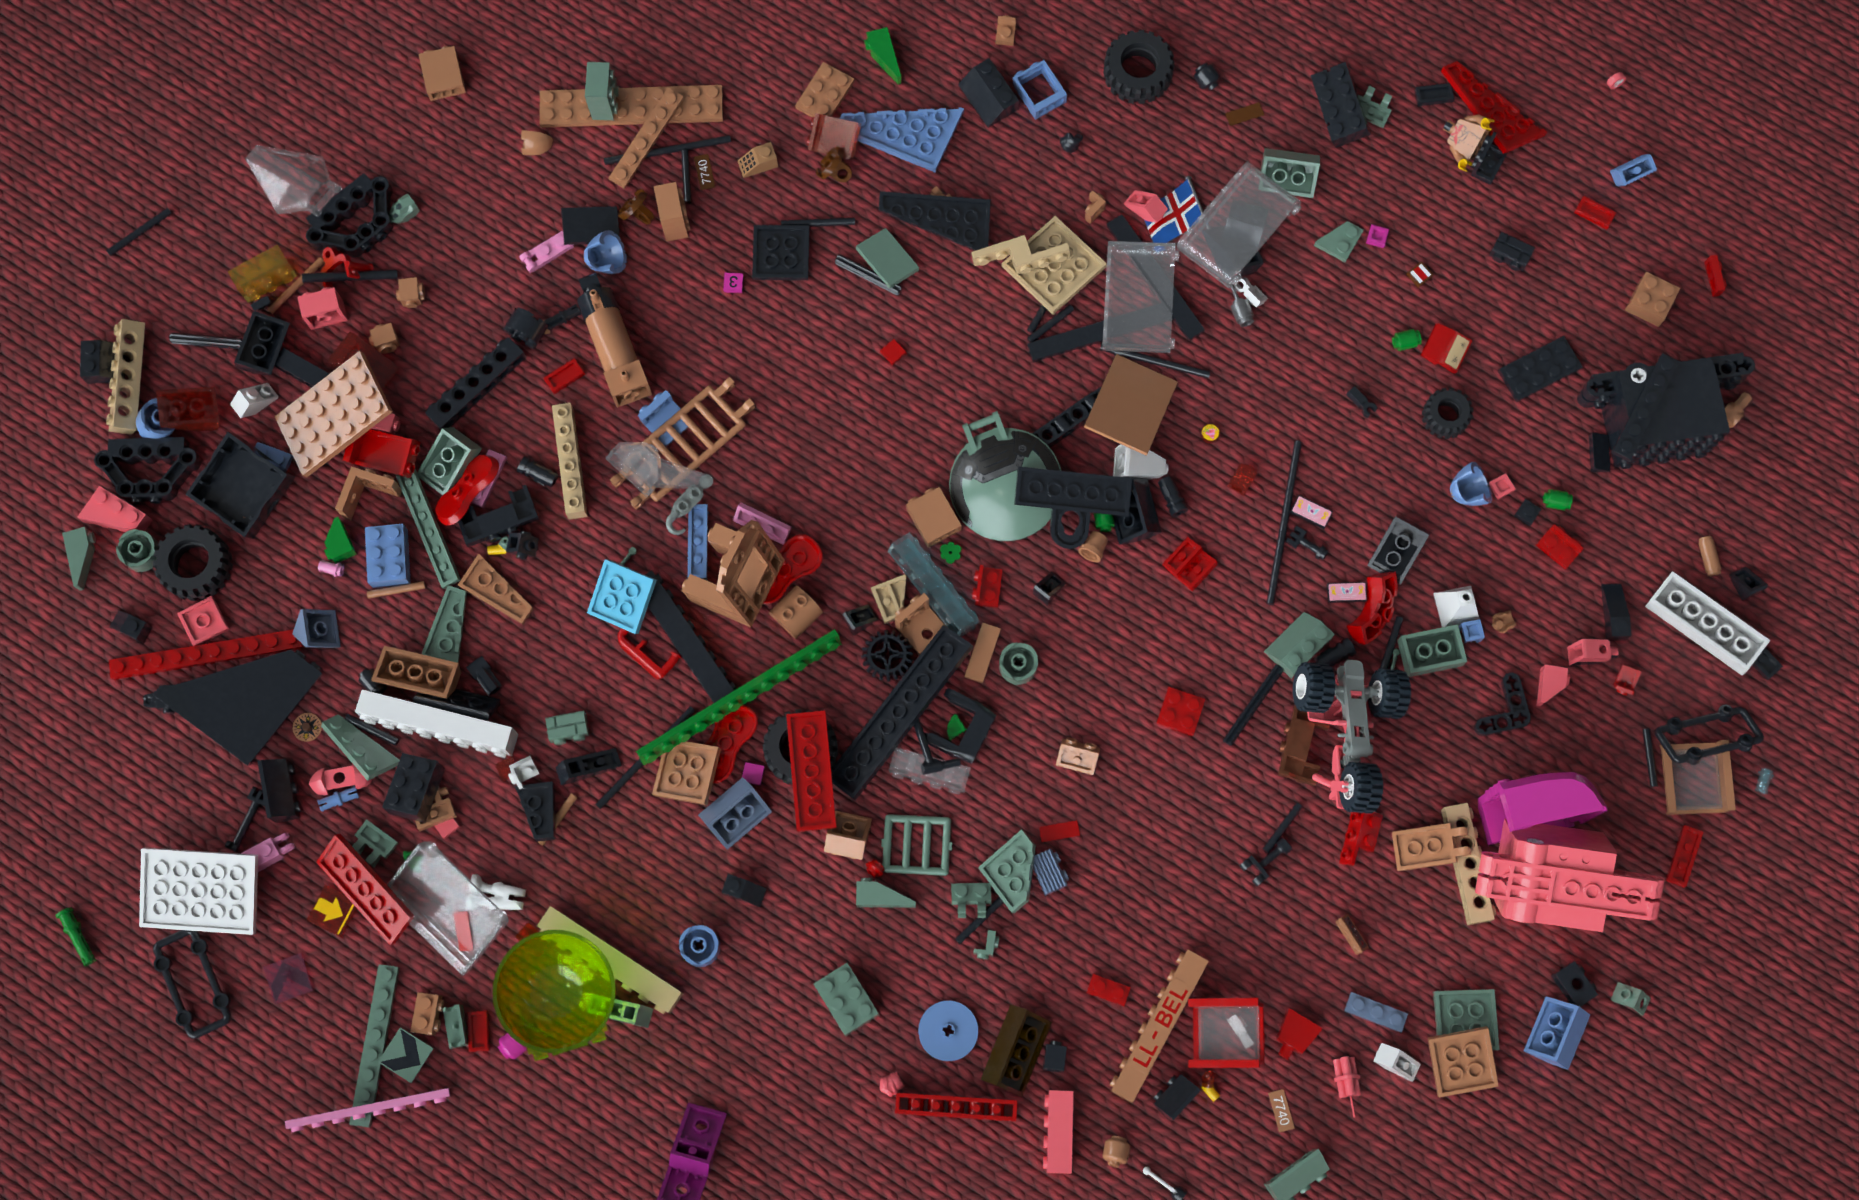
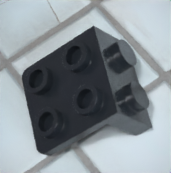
[1471,131,1508,185]

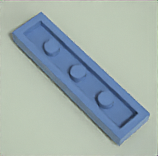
[687,504,708,580]

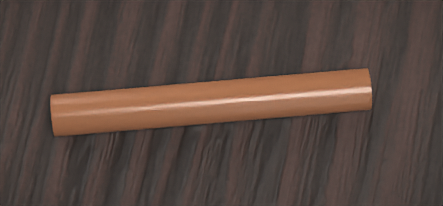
[367,581,425,599]
[538,794,577,846]

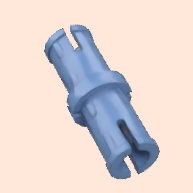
[317,786,359,811]

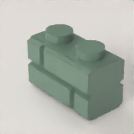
[545,711,590,745]

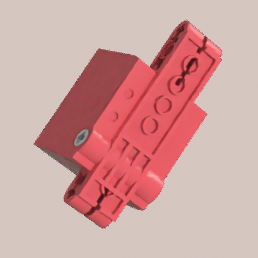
[1475,819,1665,932]

